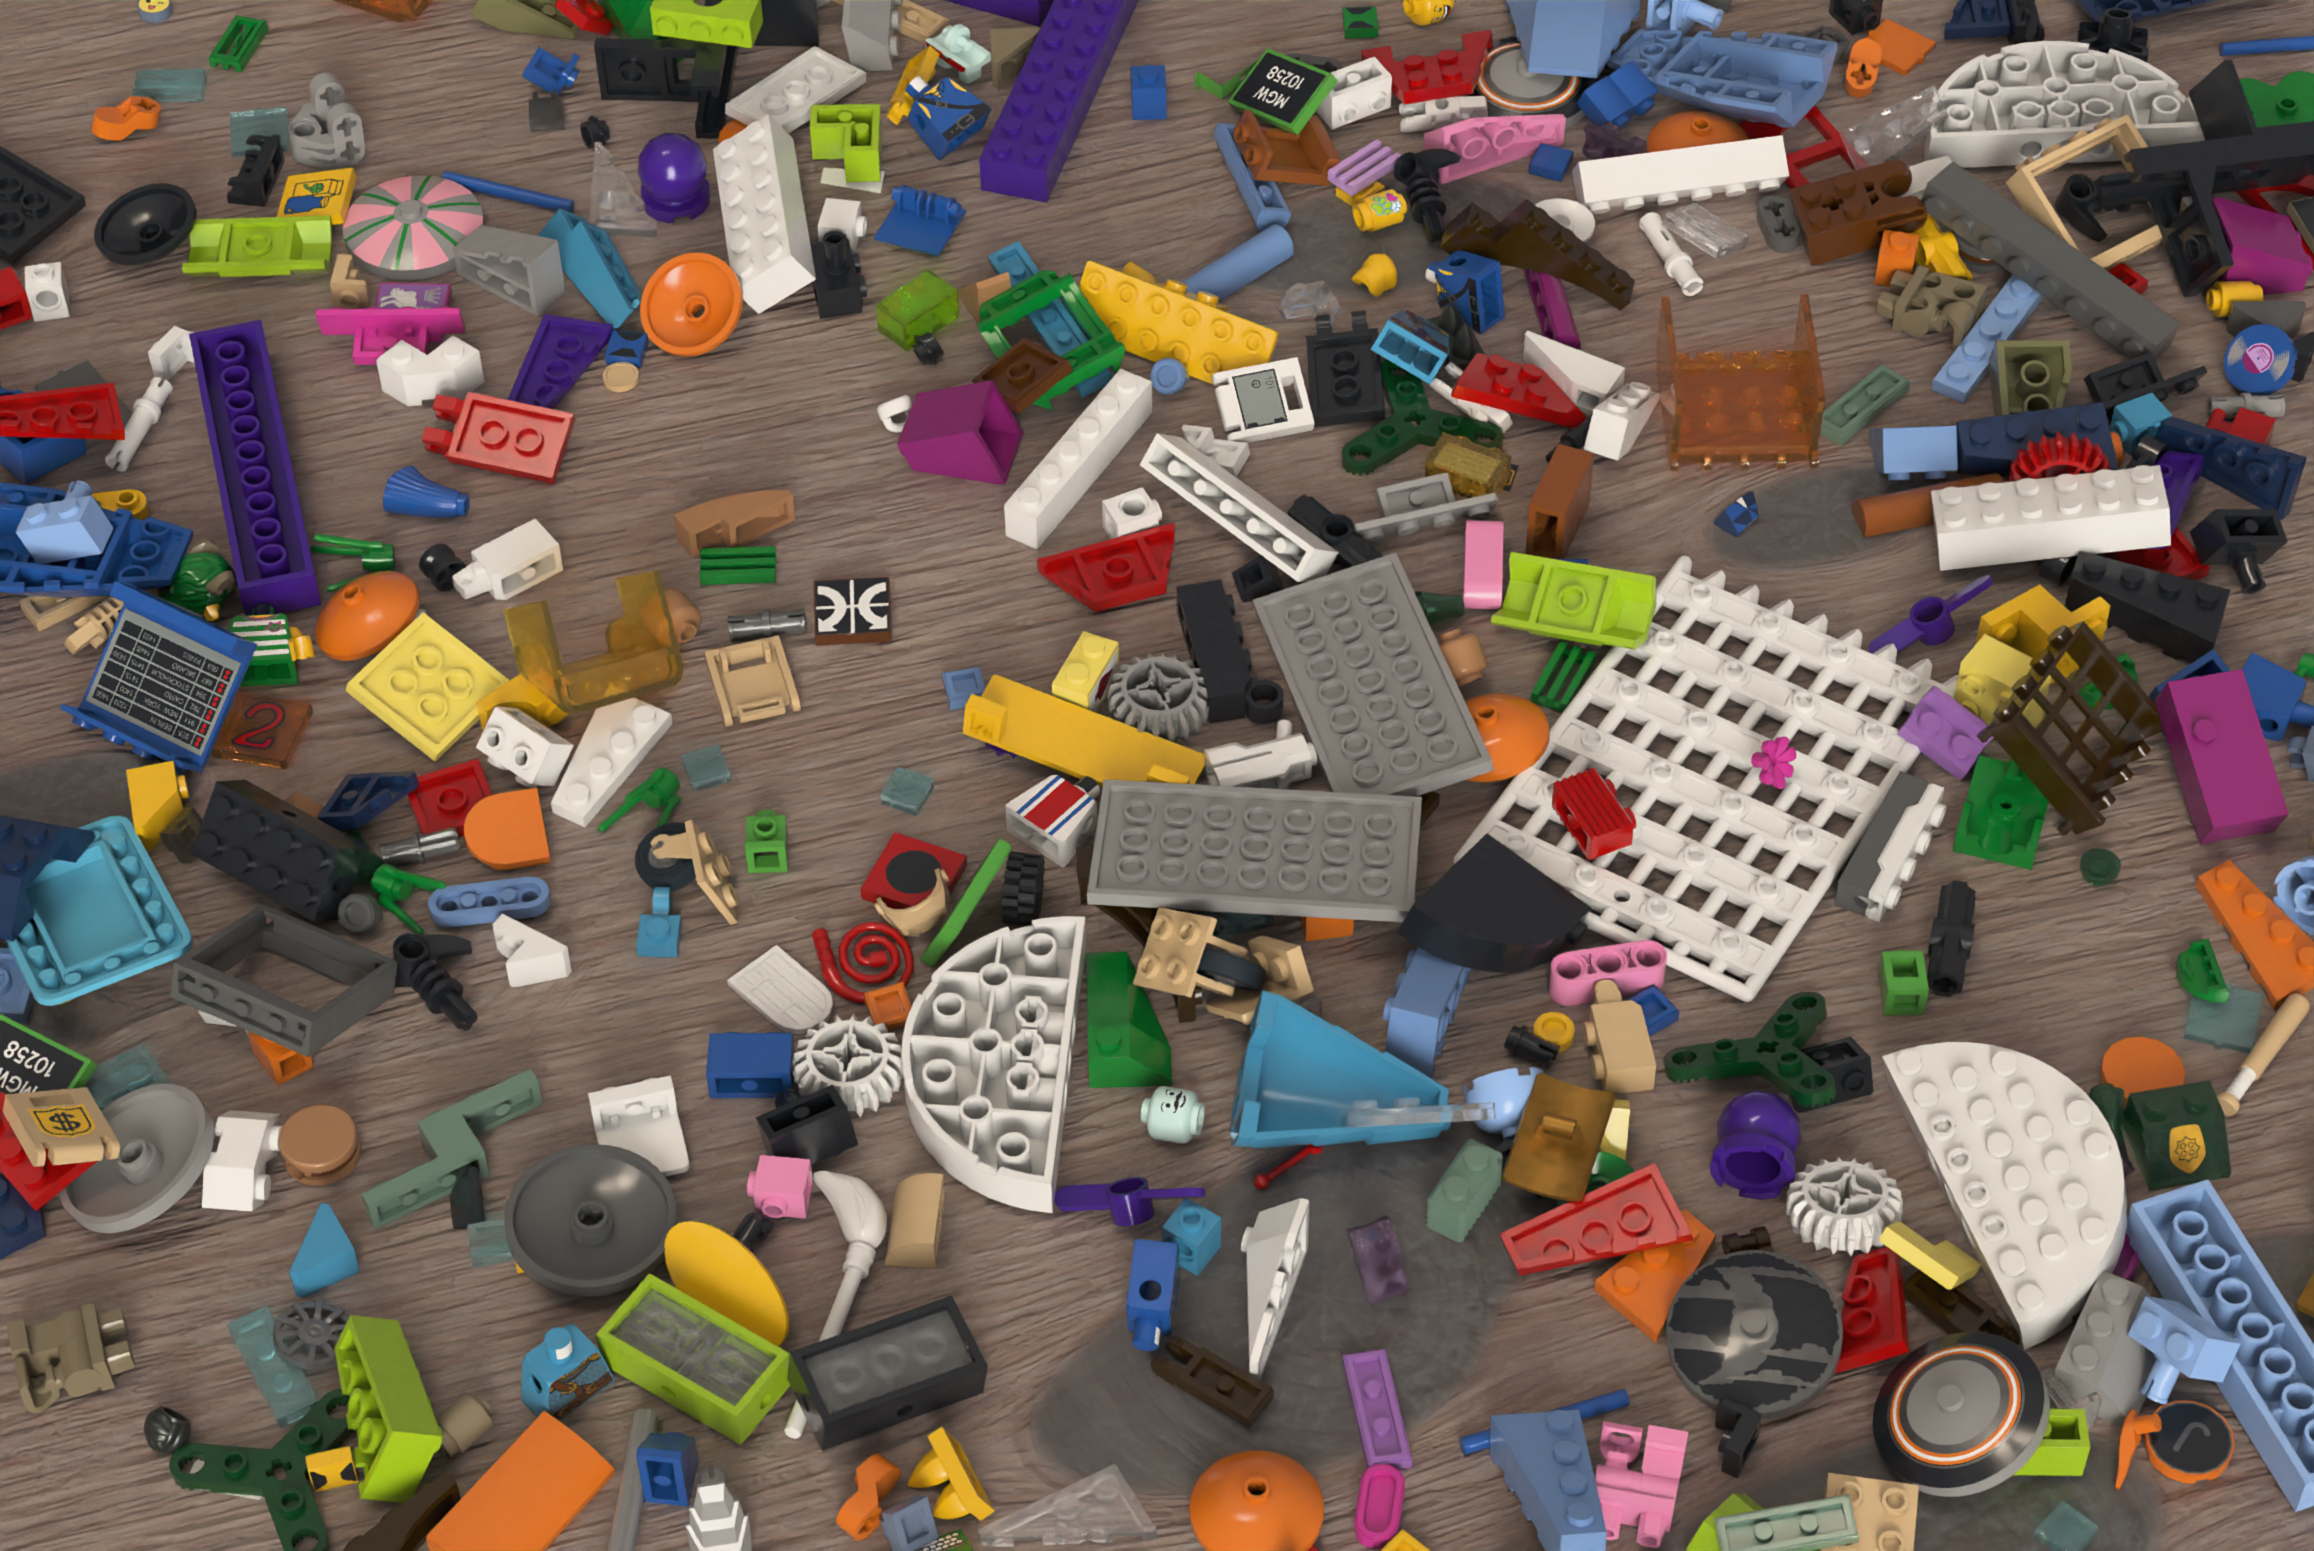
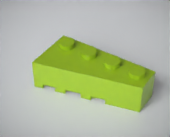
[334,1315,443,1503]

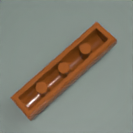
[1852,472,2004,538]

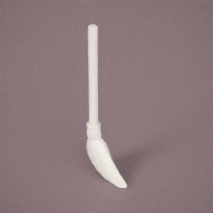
[784,1171,887,1439]

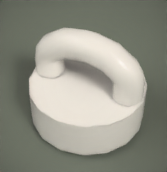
[876,395,913,433]

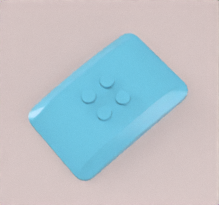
[6,816,193,1006]

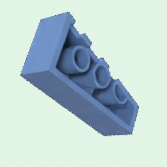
[1490,1409,1607,1551]

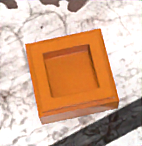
[864,982,912,1031]

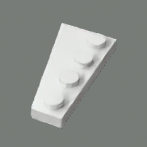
[551,686,673,827]

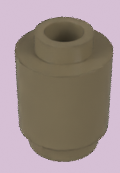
[436,1393,494,1459]

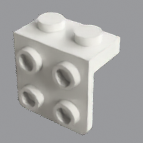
[588,1075,690,1177]

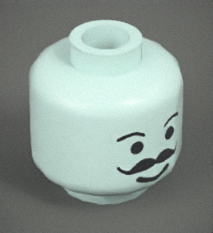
[1141,1086,1205,1144]

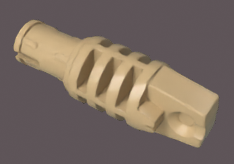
[64,588,159,655]

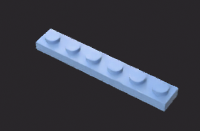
[1931,275,2044,404]

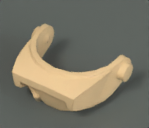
[874,868,950,937]

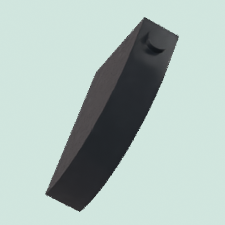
[1397,833,1591,973]

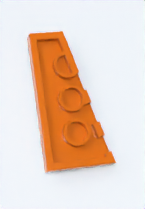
[2196,860,2314,1011]

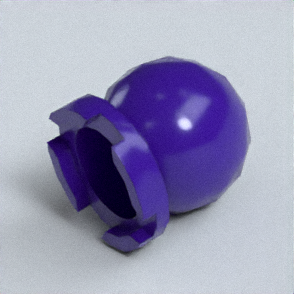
[638,132,710,223]
[1710,1090,1800,1200]

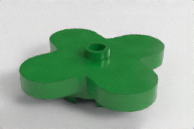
[2239,71,2314,128]

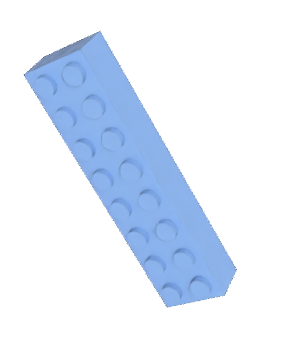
[2126,1179,2314,1512]

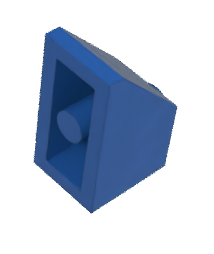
[1130,65,1167,120]
[636,1432,699,1507]

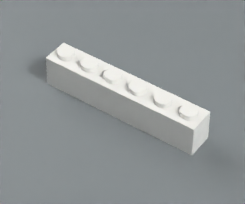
[1572,135,1789,214]
[1004,369,1152,549]
[1140,433,1339,582]

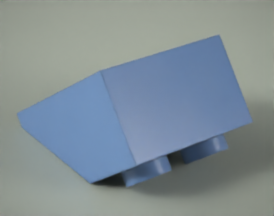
[1869,426,1958,480]

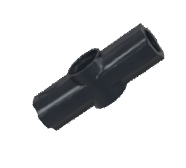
[1287,494,1383,569]
[1927,880,1976,997]

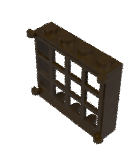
[1977,621,2164,836]

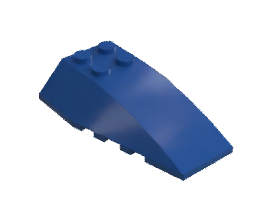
[0,482,194,598]

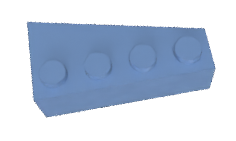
[1383,946,1472,1079]

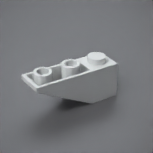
[1523,330,1625,415]
[1584,382,1661,461]

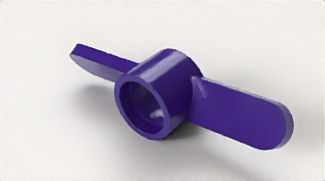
[1868,575,1994,654]
[1054,1177,1205,1226]

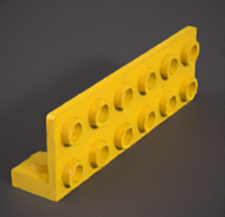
[962,674,1205,787]

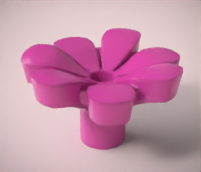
[1751,737,1797,789]

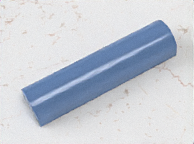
[1214,123,1291,232]
[1182,224,1294,302]

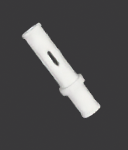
[1639,212,1704,296]
[105,377,173,472]

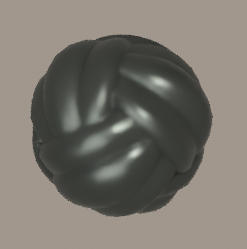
[144,1406,191,1453]

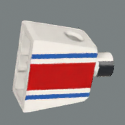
[1005,775,1101,868]

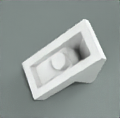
[492,914,572,987]

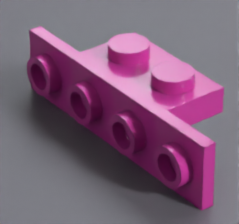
[315,306,466,365]

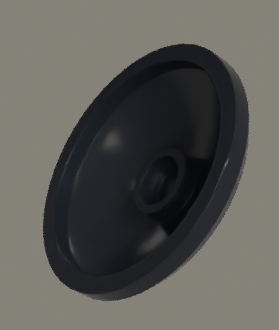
[94,183,197,265]

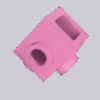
[747,1155,813,1219]

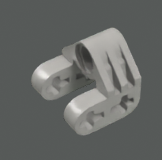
[288,72,365,171]

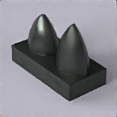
[1427,305,1486,371]

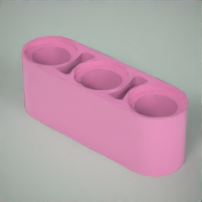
[1463,520,1504,610]
[1549,940,1667,1006]

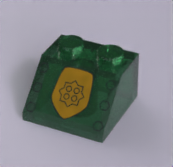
[2121,1080,2231,1191]

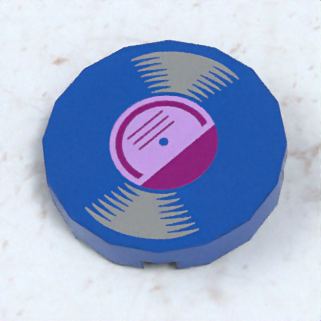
[2224,324,2298,396]

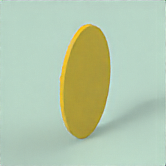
[664,1221,789,1347]

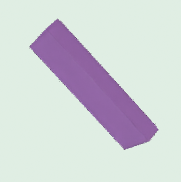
[1342,1349,1412,1470]

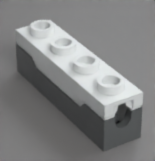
[1835,771,1947,923]

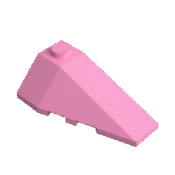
[1423,114,1566,184]

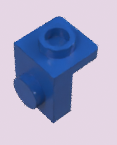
[522,47,580,97]

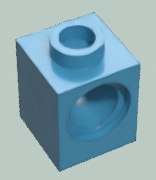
[2110,393,2173,456]
[1162,1198,1221,1276]

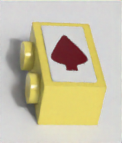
[1052,631,1119,712]

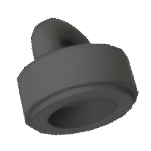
[338,892,383,934]

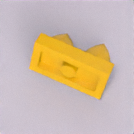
[907,1427,995,1521]

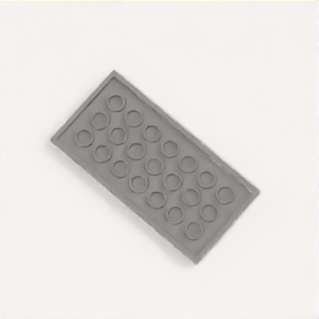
[1252,552,1494,797]
[1087,779,1422,922]

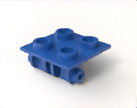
[874,185,966,257]

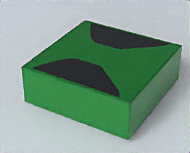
[1342,6,1378,38]

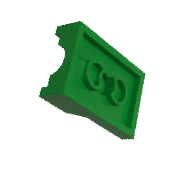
[1953,755,2049,870]

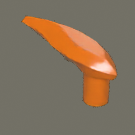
[2114,1409,2162,1490]

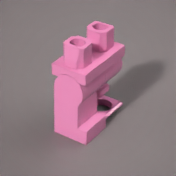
[1595,1421,1689,1549]

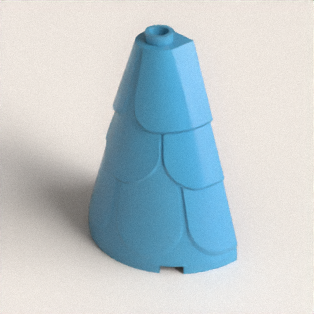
[1230,990,1453,1149]

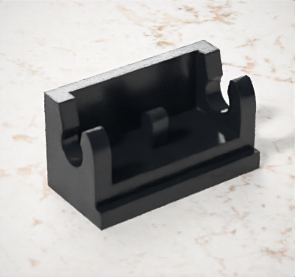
[2005,0,2045,45]
[227,134,285,207]

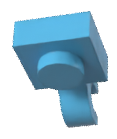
[636,887,682,957]

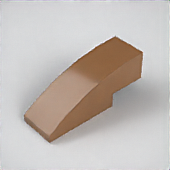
[673,490,795,558]

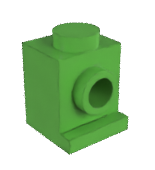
[745,809,788,873]
[1878,950,1929,1015]

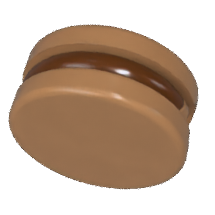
[279,1104,361,1186]

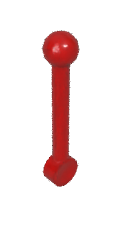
[1253,1144,1323,1190]

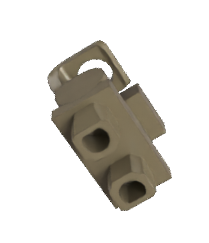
[1877,265,1987,351]
[6,1302,135,1413]

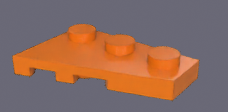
[1594,1209,1716,1344]

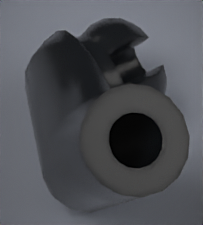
[732,1212,773,1253]

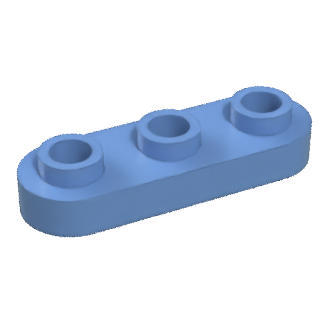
[428,877,551,928]

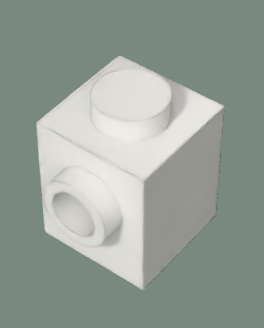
[817,198,867,253]

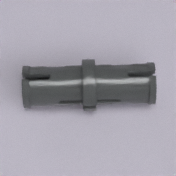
[728,608,807,640]

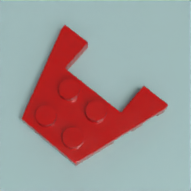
[1361,30,1493,105]

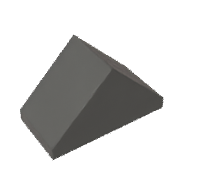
[2226,301,2306,339]

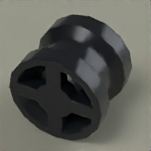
[419,544,466,592]

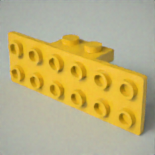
[1079,261,1279,387]

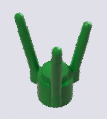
[311,534,395,592]
[598,767,681,855]
[371,864,446,935]

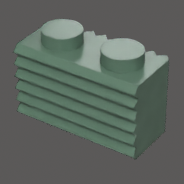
[1425,1139,1503,1243]

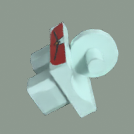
[925,24,991,84]

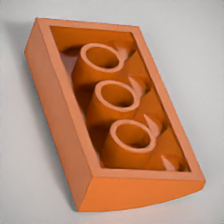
[426,1411,615,1551]

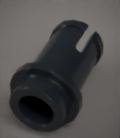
[1504,1025,1560,1070]

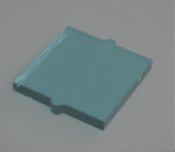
[230,107,289,157]
[2183,983,2263,1053]

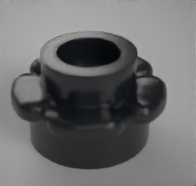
[580,116,610,149]
[912,331,944,365]

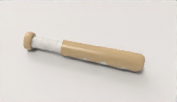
[2214,993,2310,1116]

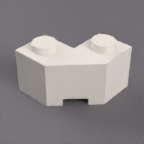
[376,335,485,407]
[202,1110,283,1211]

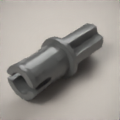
[379,827,461,866]

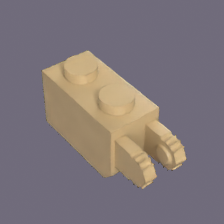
[1583,978,1656,1094]

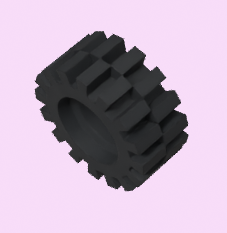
[1001,852,1045,926]

